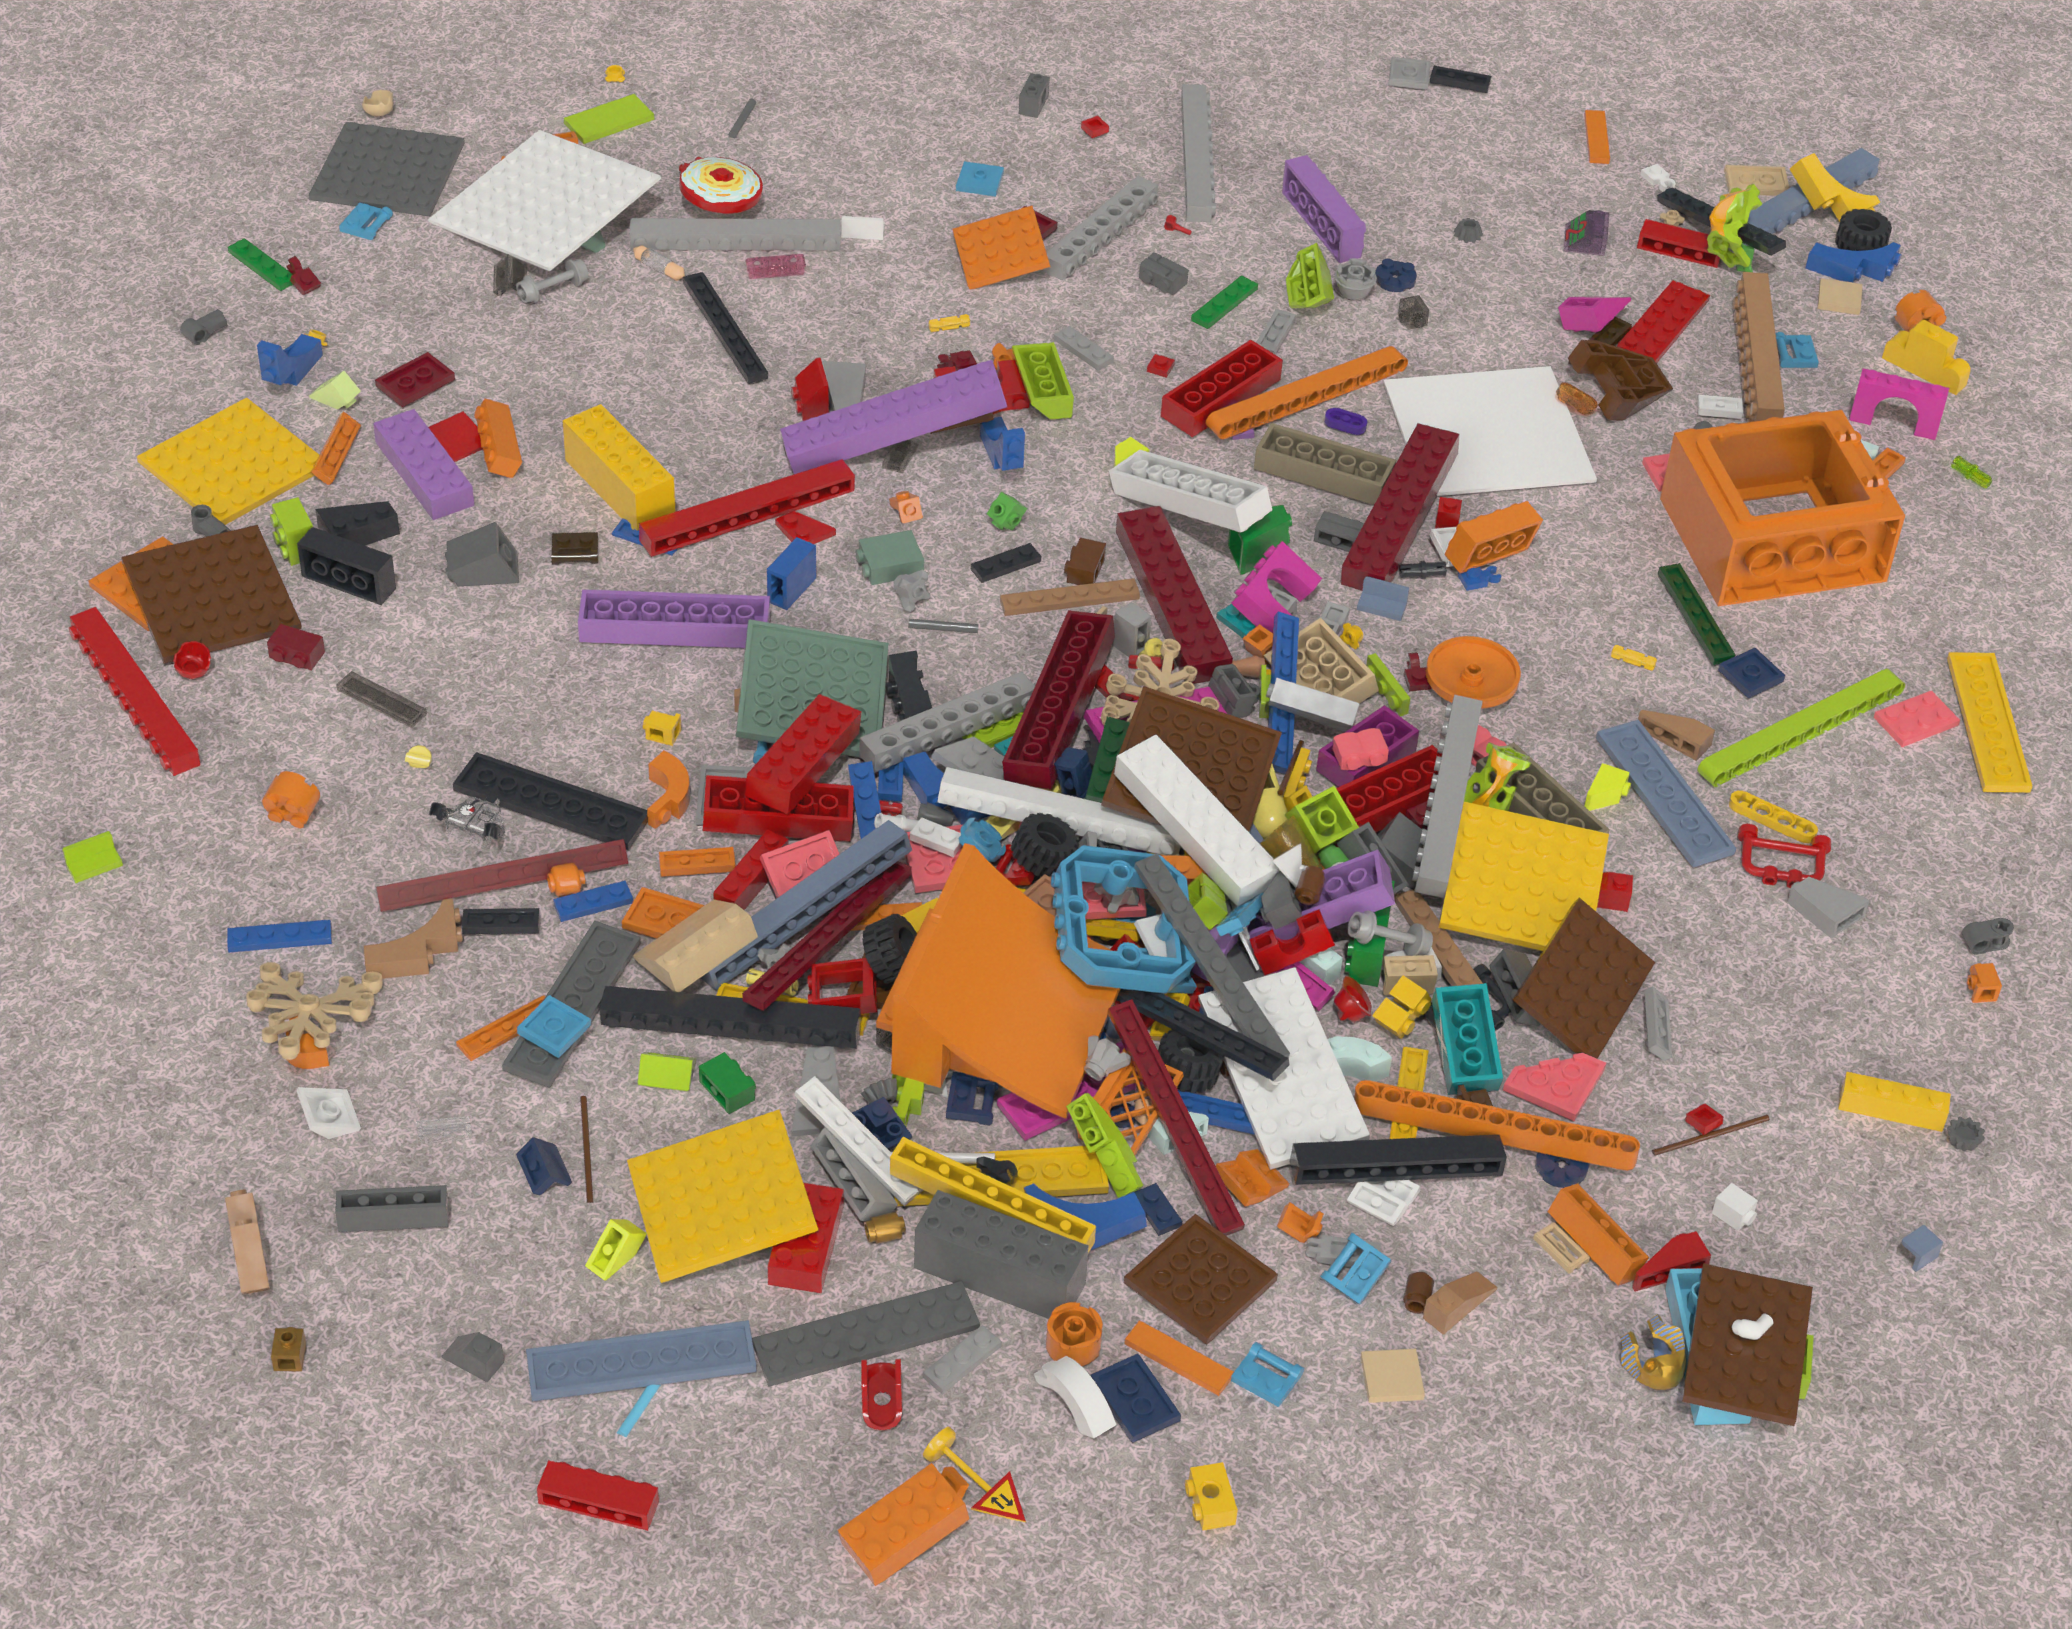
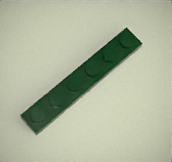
[1658,563,1736,665]

